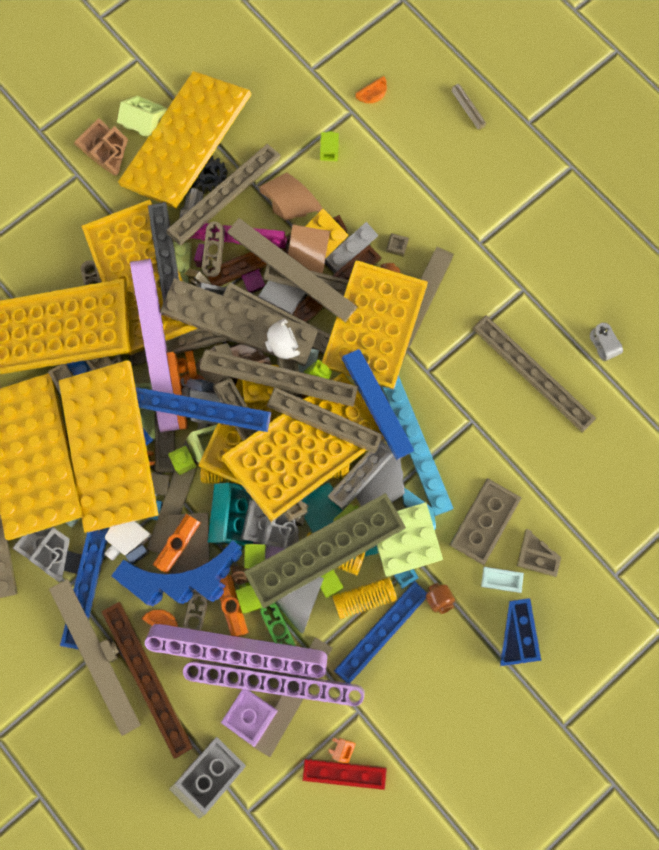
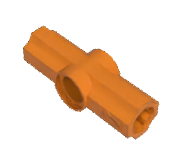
[153,514,201,574]
[220,575,249,637]

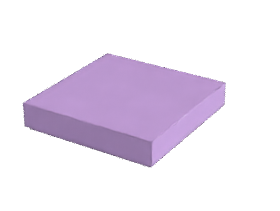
[221,689,278,747]

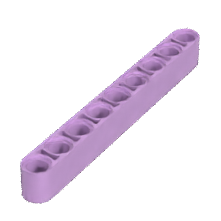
[130,259,179,432]
[145,624,327,678]
[183,660,365,706]

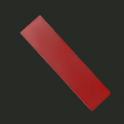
[302,758,387,790]

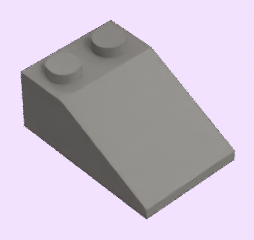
[169,737,246,819]

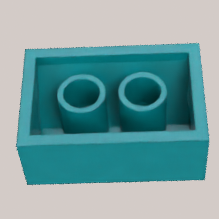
[208,483,253,547]

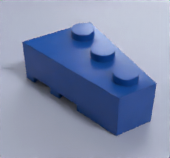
[500,598,542,666]

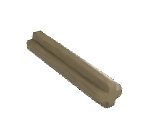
[452,84,486,130]

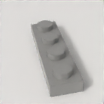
[328,441,393,510]

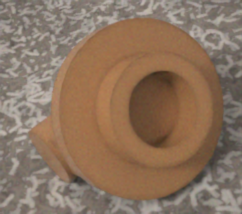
[231,566,249,585]

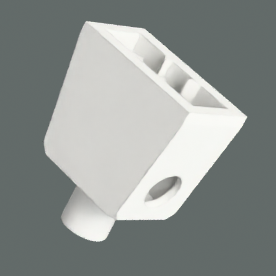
[104,521,152,561]

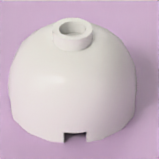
[265,318,300,359]

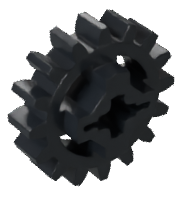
[192,155,228,194]

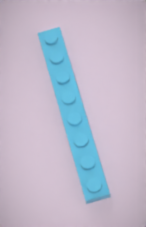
[382,375,454,516]

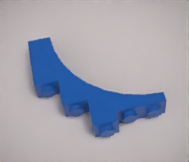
[111,540,244,606]

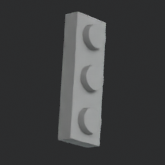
[325,222,378,272]

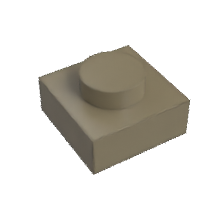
[185,268,210,286]
[99,639,119,662]

